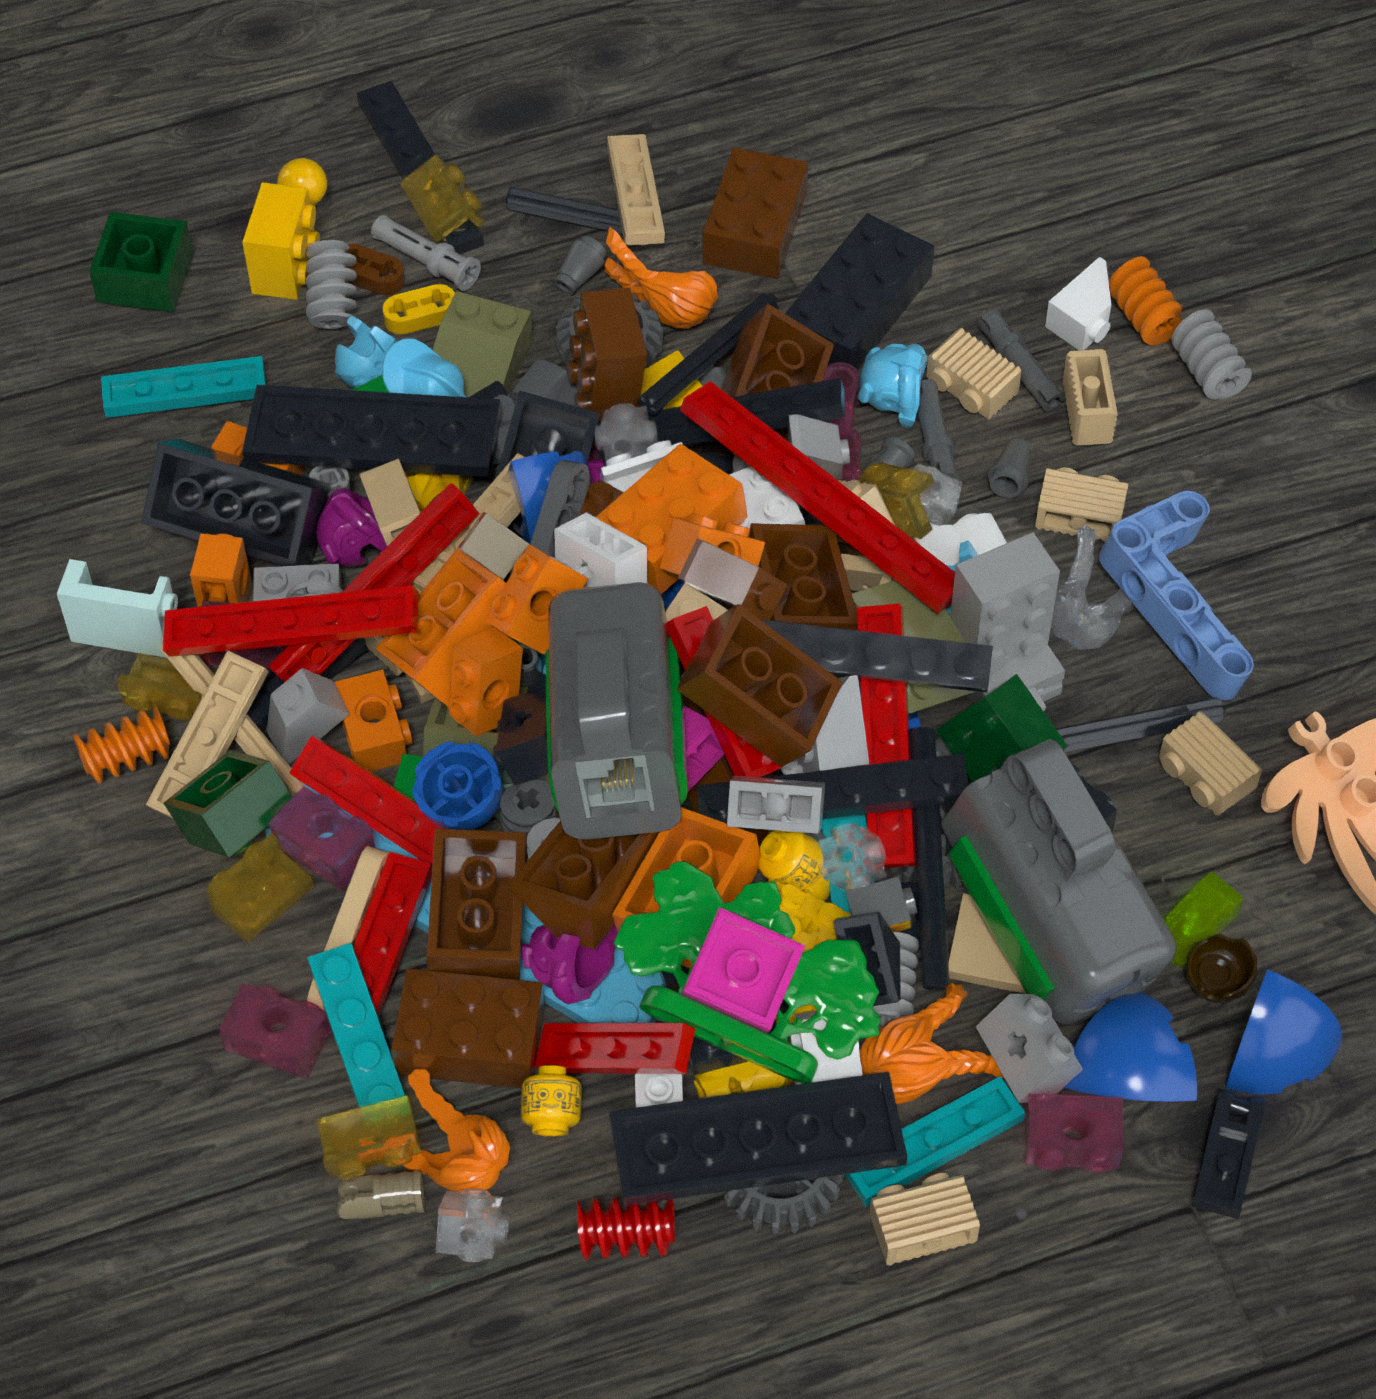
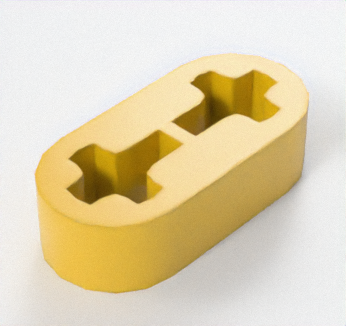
[382,284,455,334]

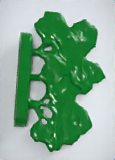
[614,861,881,1084]

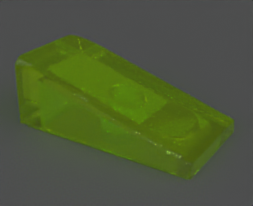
[1164,871,1244,968]

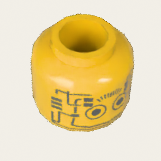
[759,830,825,891]
[520,1066,582,1136]

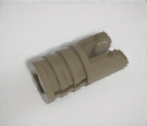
[337,1170,425,1220]

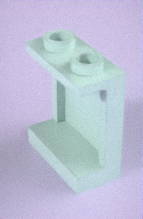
[57,559,178,658]

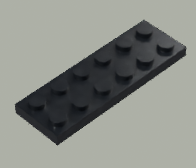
[242,384,502,477]
[609,1072,908,1206]

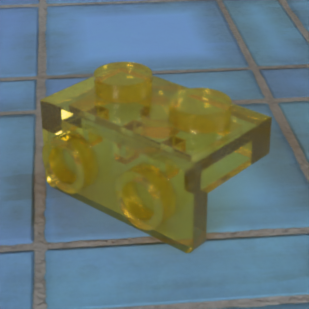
[400,155,485,242]
[857,462,935,539]
[117,653,216,721]
[206,834,314,943]
[316,1095,422,1180]

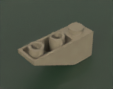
[458,512,529,580]

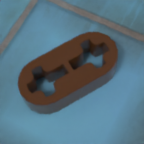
[345,244,405,296]

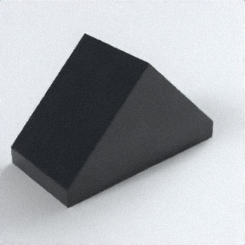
[833,911,901,1006]

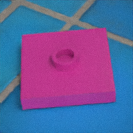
[681,907,805,1033]

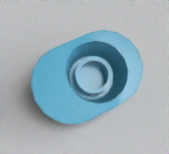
[382,339,467,397]

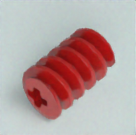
[578,1197,675,1260]

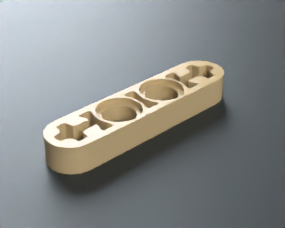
[307,846,389,1014]

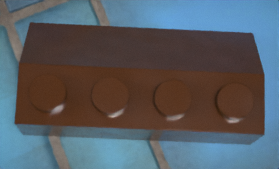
[510,820,659,950]

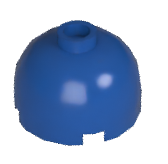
[412,741,504,830]

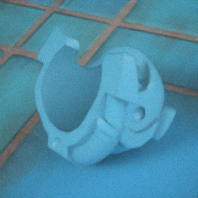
[334,315,397,389]
[858,344,929,429]

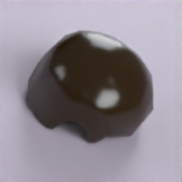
[1186,934,1257,1004]

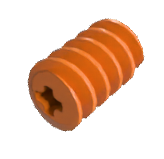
[1108,256,1183,346]
[73,705,170,784]

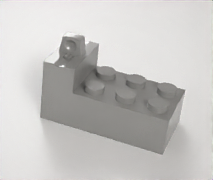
[950,532,1065,711]

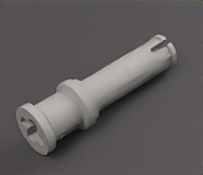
[371,215,481,291]

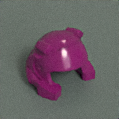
[316,487,387,567]
[521,924,618,1004]

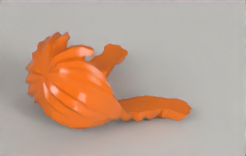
[604,226,718,329]
[859,983,1004,1104]
[355,1069,510,1195]

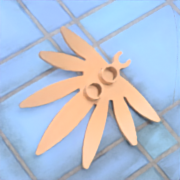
[1261,711,1376,915]

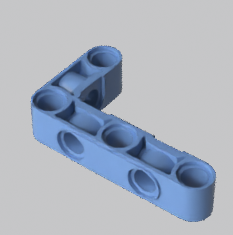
[1099,491,1254,701]

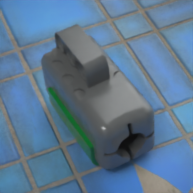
[546,582,688,839]
[941,739,1177,1026]

